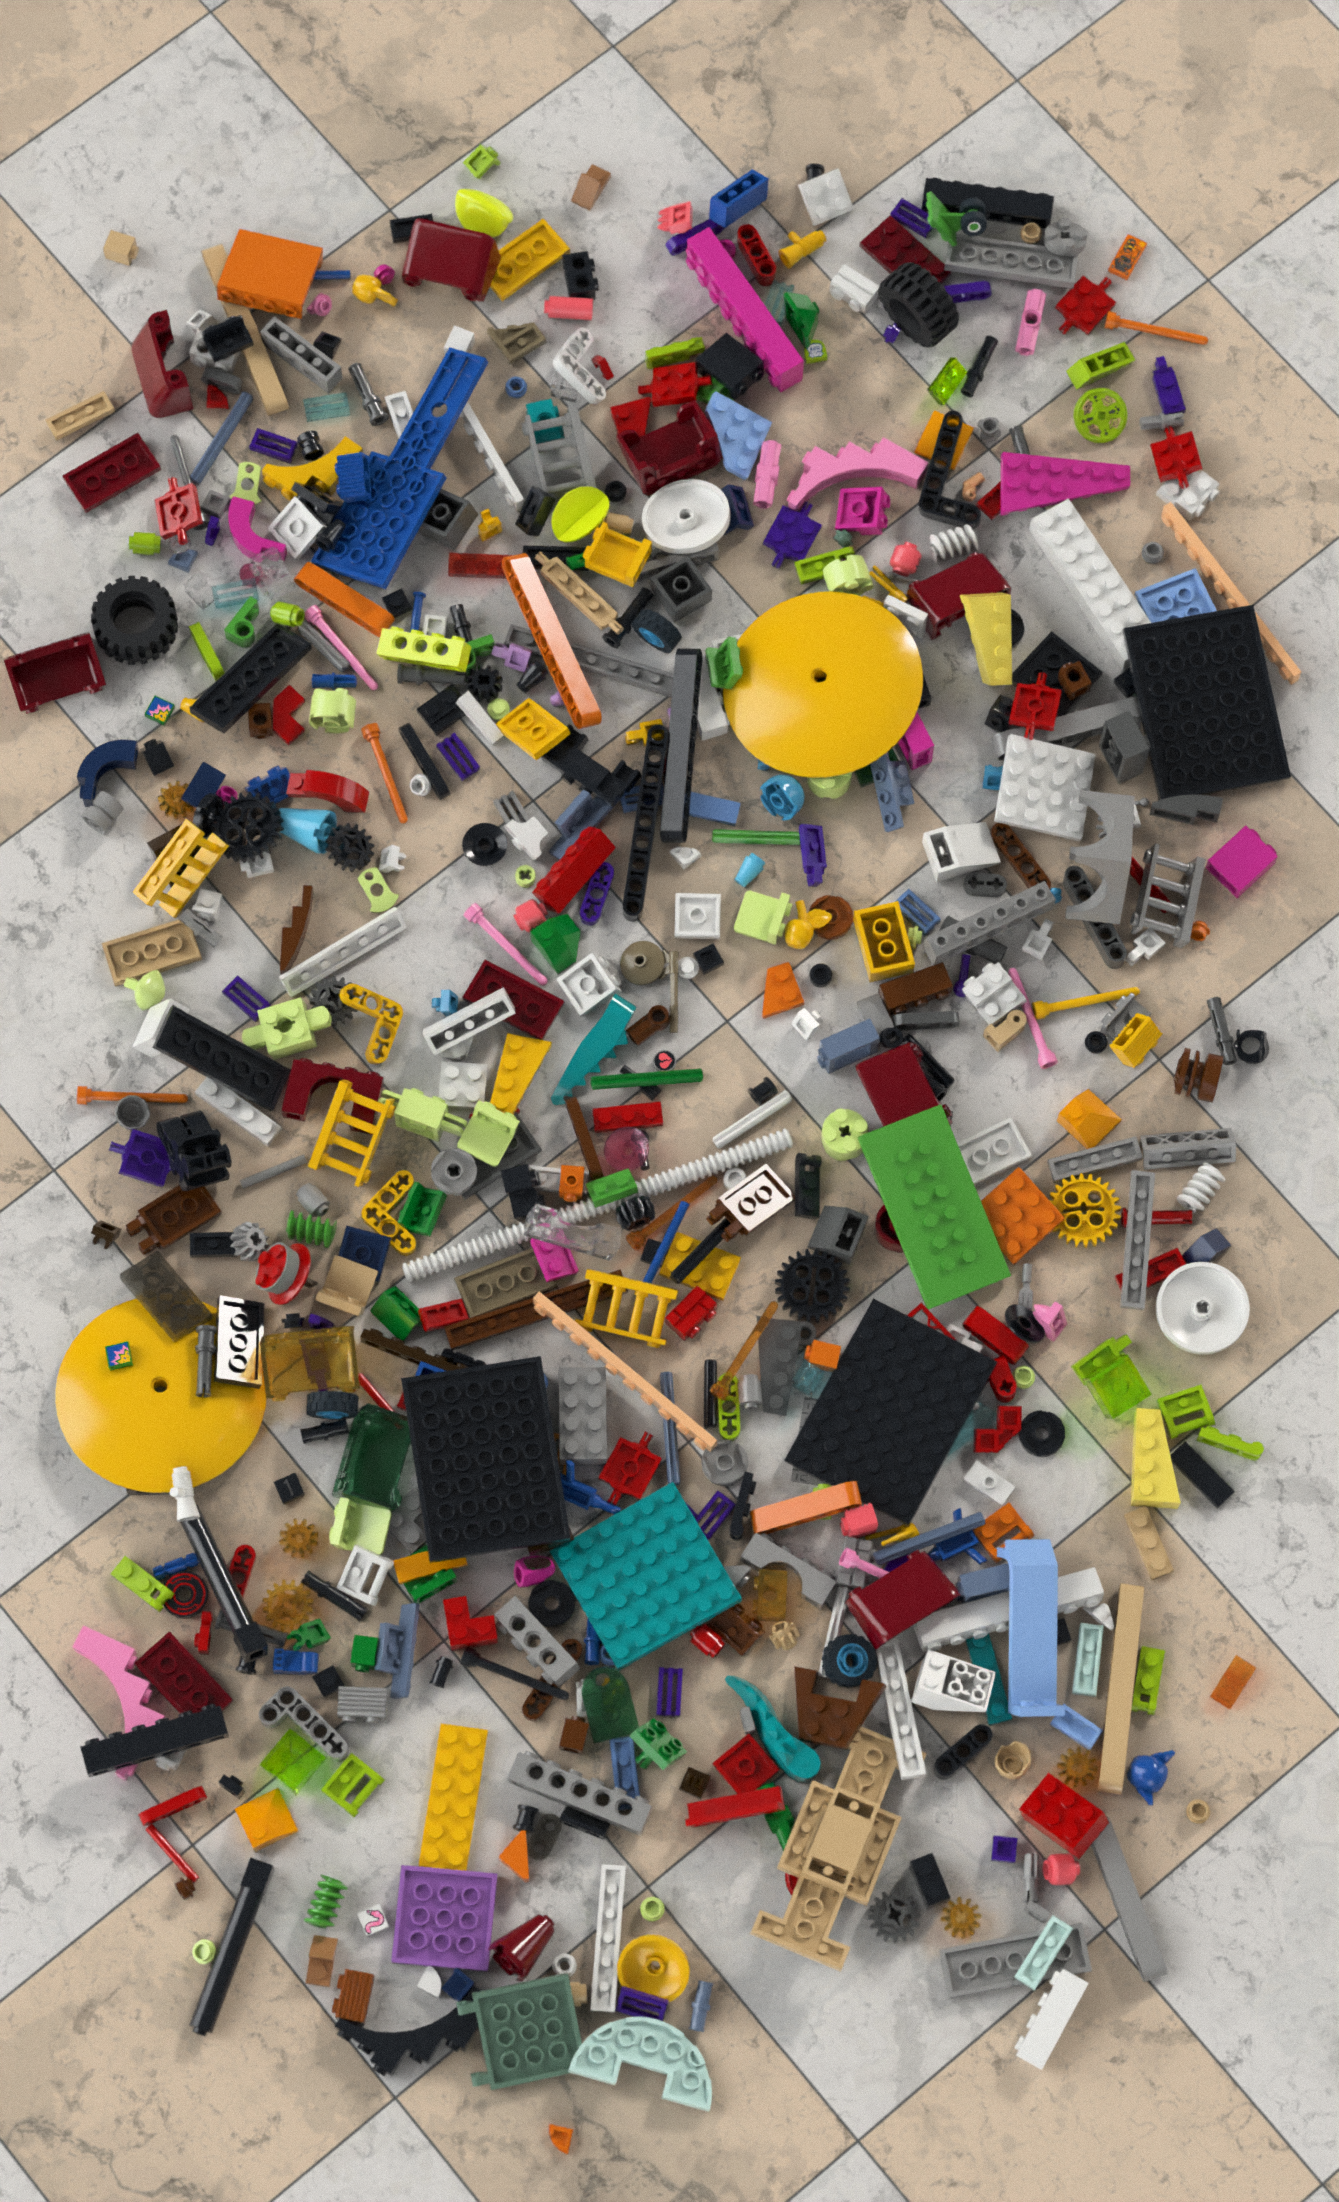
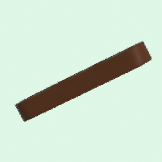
[990,822,1051,889]
[565,1097,604,1181]
[522,1639,582,1721]

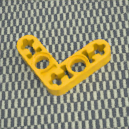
[339,983,403,1065]
[361,1170,416,1256]

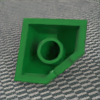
[783,292,820,349]
[530,914,581,975]

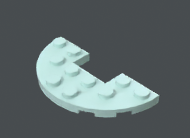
[568,2017,712,2112]

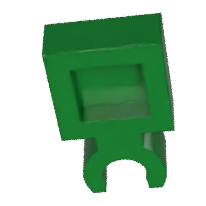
[286,1618,331,1650]

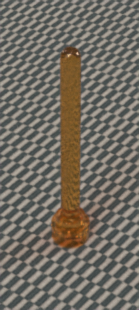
[625,1176,717,1251]
[709,1301,778,1401]

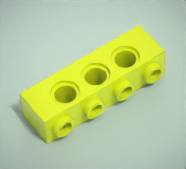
[376,626,471,673]

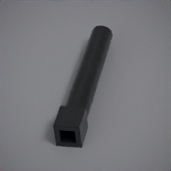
[180,1505,268,1664]
[189,1857,275,2036]

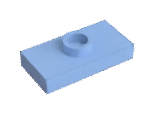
[1050,1703,1103,1751]

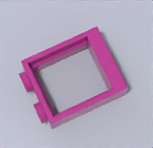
[898,712,934,771]

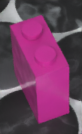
[1205,825,1278,898]

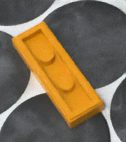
[393,1551,468,1585]

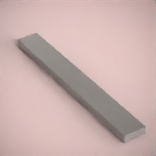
[504,624,674,698]

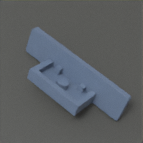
[870,752,915,832]
[549,790,619,860]
[375,1603,420,1699]

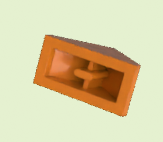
[498,1830,529,1882]

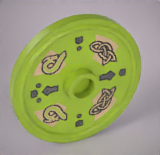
[1073,388,1127,443]

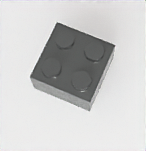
[418,489,479,550]
[651,556,712,623]

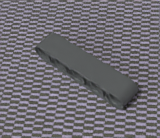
[1063,865,1127,969]

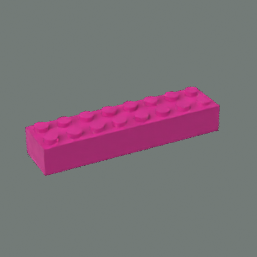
[686,227,804,393]

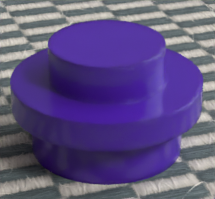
[882,322,901,344]

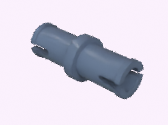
[689,1980,713,2032]

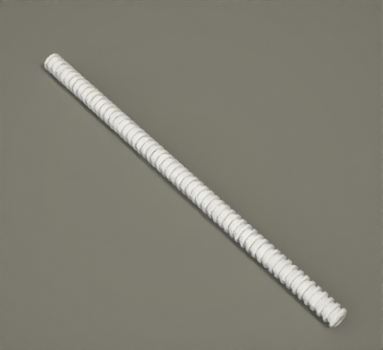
[402,1128,793,1283]

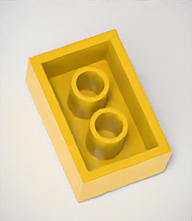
[853,901,915,982]

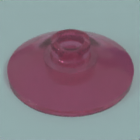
[604,1127,649,1171]

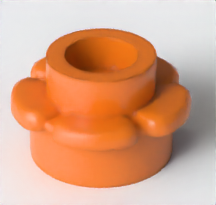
[1190,921,1210,941]

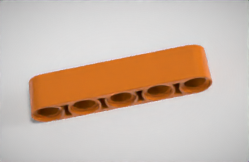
[294,562,395,638]
[749,1481,862,1535]

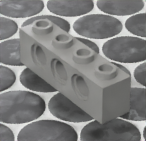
[260,316,343,394]
[494,1596,580,1688]

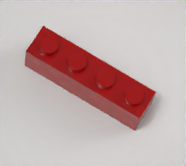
[532,826,616,914]

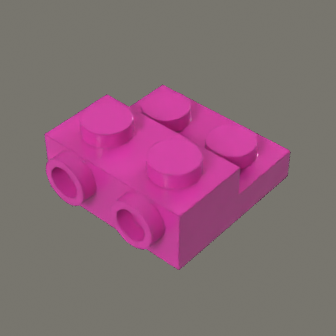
[835,487,890,535]

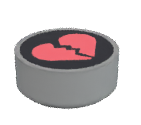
[653,1050,676,1071]

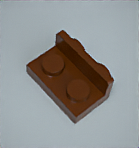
[707,1603,766,1656]

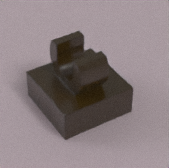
[91,1220,122,1249]
[679,1767,711,1799]

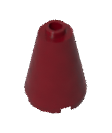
[488,1914,555,1981]

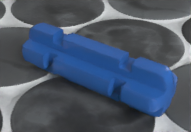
[153,1553,199,1580]

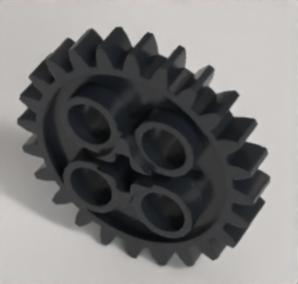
[210,792,284,863]
[775,1249,850,1324]

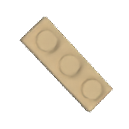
[46,391,115,441]
[1124,1506,1174,1581]

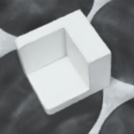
[444,325,475,355]

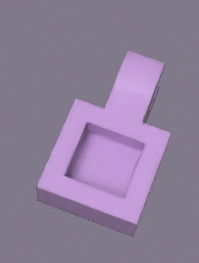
[491,643,533,672]

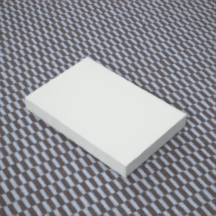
[957,1117,1033,1186]

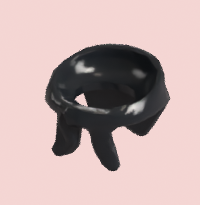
[1233,1029,1269,1064]

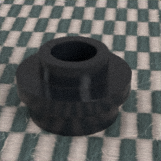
[605,481,627,502]
[1084,1031,1108,1054]
[281,1313,305,1328]

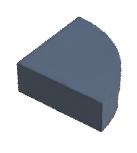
[168,549,198,573]

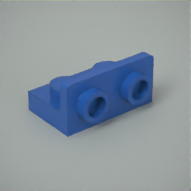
[244,765,290,804]

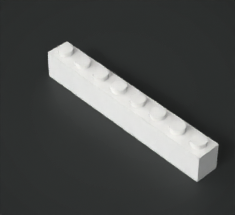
[913,1567,1104,1652]

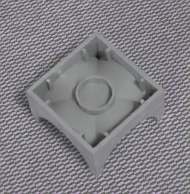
[1065,790,1135,924]

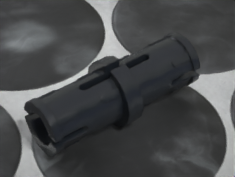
[450,604,473,642]
[300,1419,349,1444]

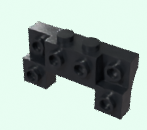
[541,724,641,808]

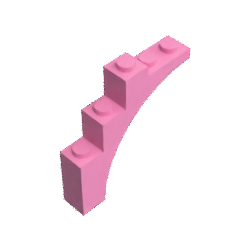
[787,437,928,511]
[73,1626,165,1781]

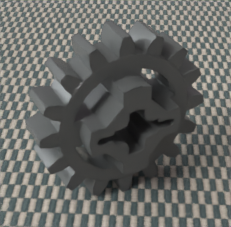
[309,976,360,1026]
[868,1889,921,1944]

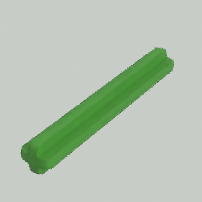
[712,829,800,845]

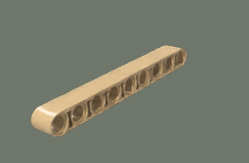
[201,244,289,416]
[1097,1583,1144,1795]

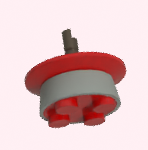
[255,1242,318,1305]

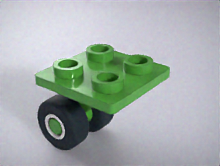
[926,191,987,247]

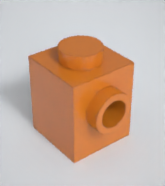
[559,1165,585,1202]
[804,1340,841,1373]

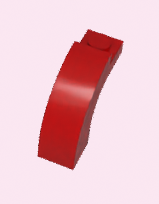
[286,770,370,813]

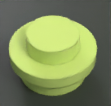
[487,698,510,720]
[908,926,922,949]
[1012,1366,1035,1389]
[640,1897,664,1922]
[192,1939,216,1964]

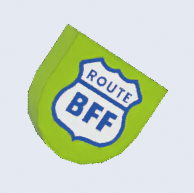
[804,339,828,364]

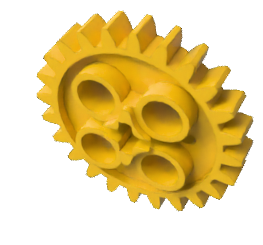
[1049,1173,1121,1248]

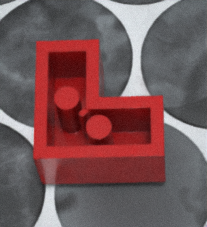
[443,1596,498,1651]

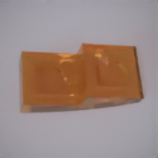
[1210,1655,1257,1710]

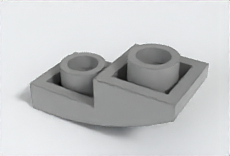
[857,993,894,1043]

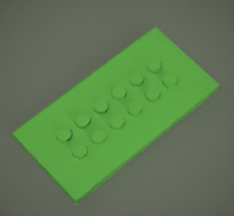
[857,1104,1011,1310]

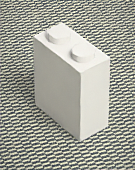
[132,998,190,1058]

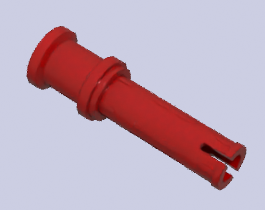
[1121,1207,1192,1228]

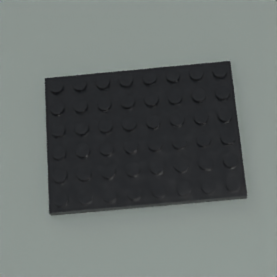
[1122,605,1291,800]
[785,1298,998,1526]
[401,1356,571,1563]

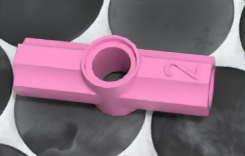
[1015,289,1046,356]
[753,440,781,509]

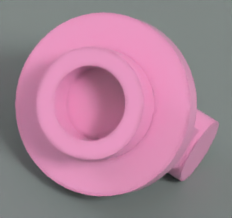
[307,293,332,316]

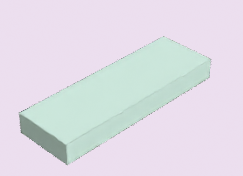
[1072,1623,1104,1697]
[1014,1915,1073,1991]

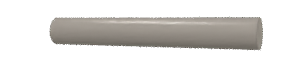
[240,1154,307,1189]

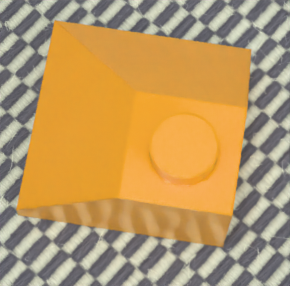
[1057,1089,1122,1149]
[235,1788,298,1852]

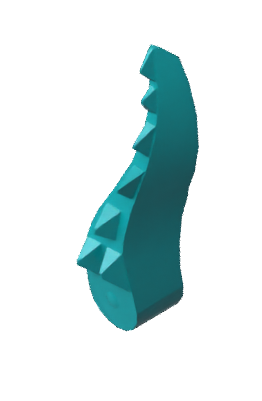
[551,993,637,1105]
[725,1675,821,1783]

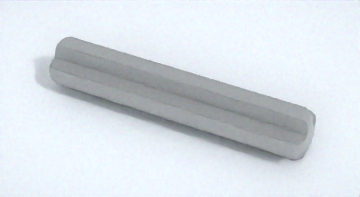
[298,621,349,672]

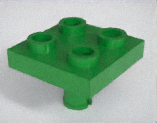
[629,1718,688,1770]

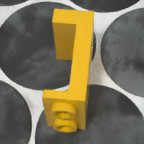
[583,522,652,587]

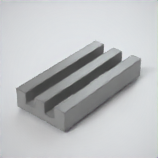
[493,791,529,824]

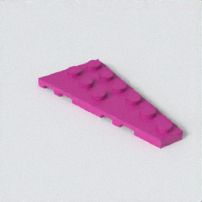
[1001,452,1130,516]

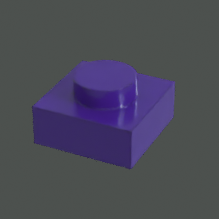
[991,1836,1018,1863]

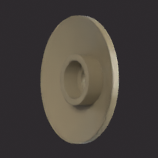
[620,941,665,985]

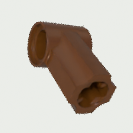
[626,1005,669,1046]

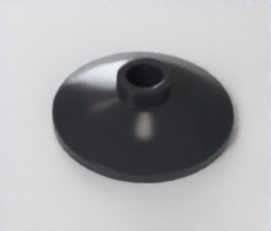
[462,823,507,866]
[1005,1304,1045,1343]

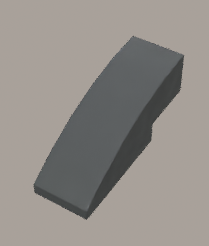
[1149,795,1223,825]

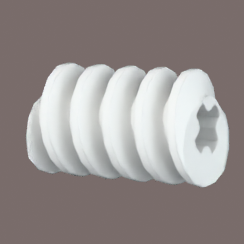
[929,524,979,562]
[1177,1163,1226,1213]

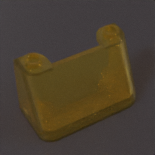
[260,1326,360,1401]

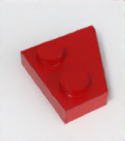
[610,396,651,437]

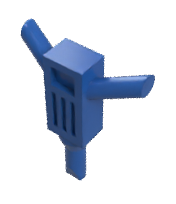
[560,1460,621,1515]
[927,1508,988,1564]

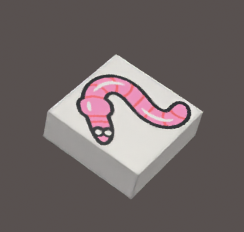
[357,1904,389,1937]

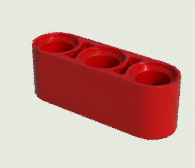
[737,224,776,287]
[962,1306,1029,1365]

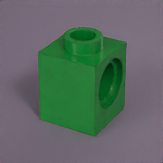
[350,1635,378,1673]

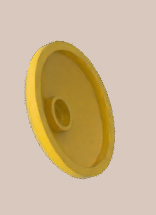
[617,1935,690,2005]

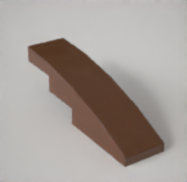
[280,885,314,975]

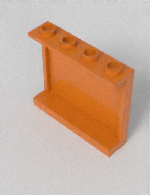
[217,229,323,319]

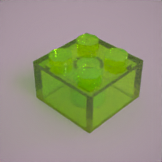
[1083,1354,1152,1419]

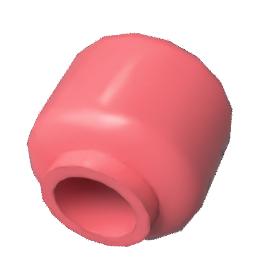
[889,542,922,577]
[513,899,549,933]
[1042,1853,1080,1885]

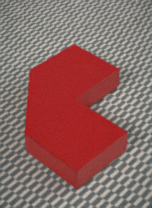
[273,684,305,746]
[973,1405,1022,1453]

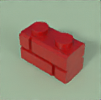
[665,1286,717,1341]

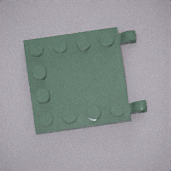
[456,1973,582,2090]

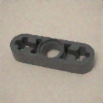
[893,1011,960,1031]

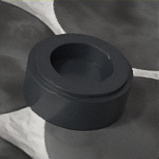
[809,963,832,988]

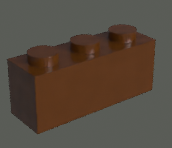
[878,962,953,1016]

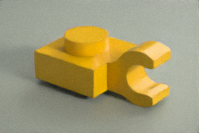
[478,508,502,542]
[625,719,664,746]

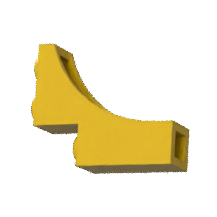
[262,436,363,500]

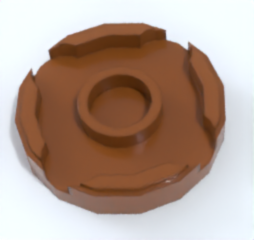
[809,895,853,940]

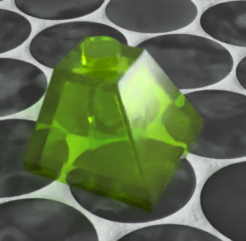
[259,1728,327,1796]

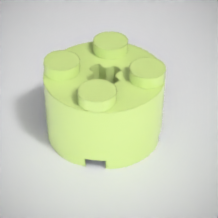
[823,555,874,596]
[309,688,356,733]
[807,772,852,799]
[821,1108,868,1161]

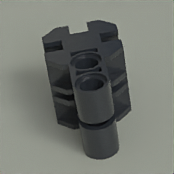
[156,1110,232,1191]

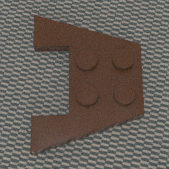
[794,1666,887,1750]

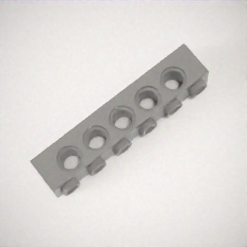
[923,881,1056,966]
[507,1751,652,1836]

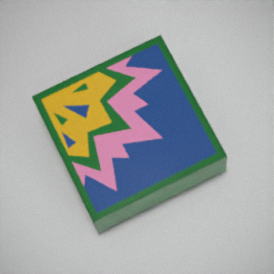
[144,696,175,726]
[105,1341,133,1371]

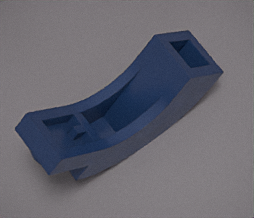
[77,740,139,807]

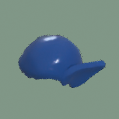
[1126,1750,1175,1806]

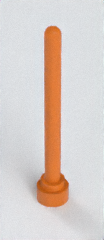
[1104,311,1208,345]
[361,723,408,824]
[77,1086,188,1105]

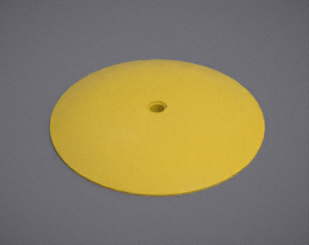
[723,591,923,778]
[55,1295,267,1493]

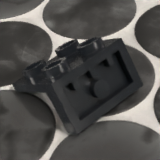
[291,482,341,543]

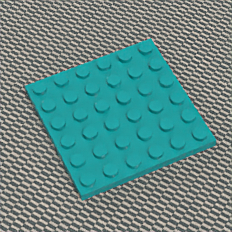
[550,1482,743,1671]

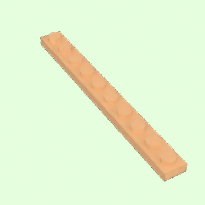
[1161,502,1301,685]
[533,1291,717,1452]

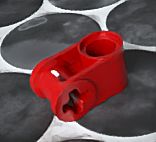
[988,1355,1017,1403]

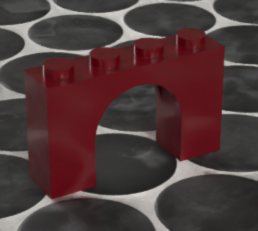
[281,1058,384,1135]

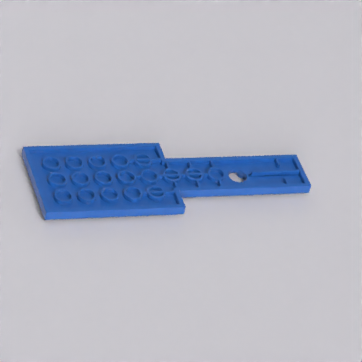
[311,347,489,589]

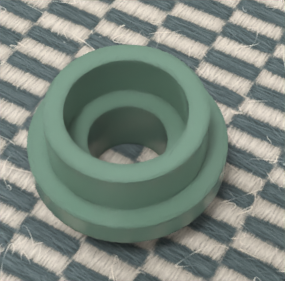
[833,529,854,548]

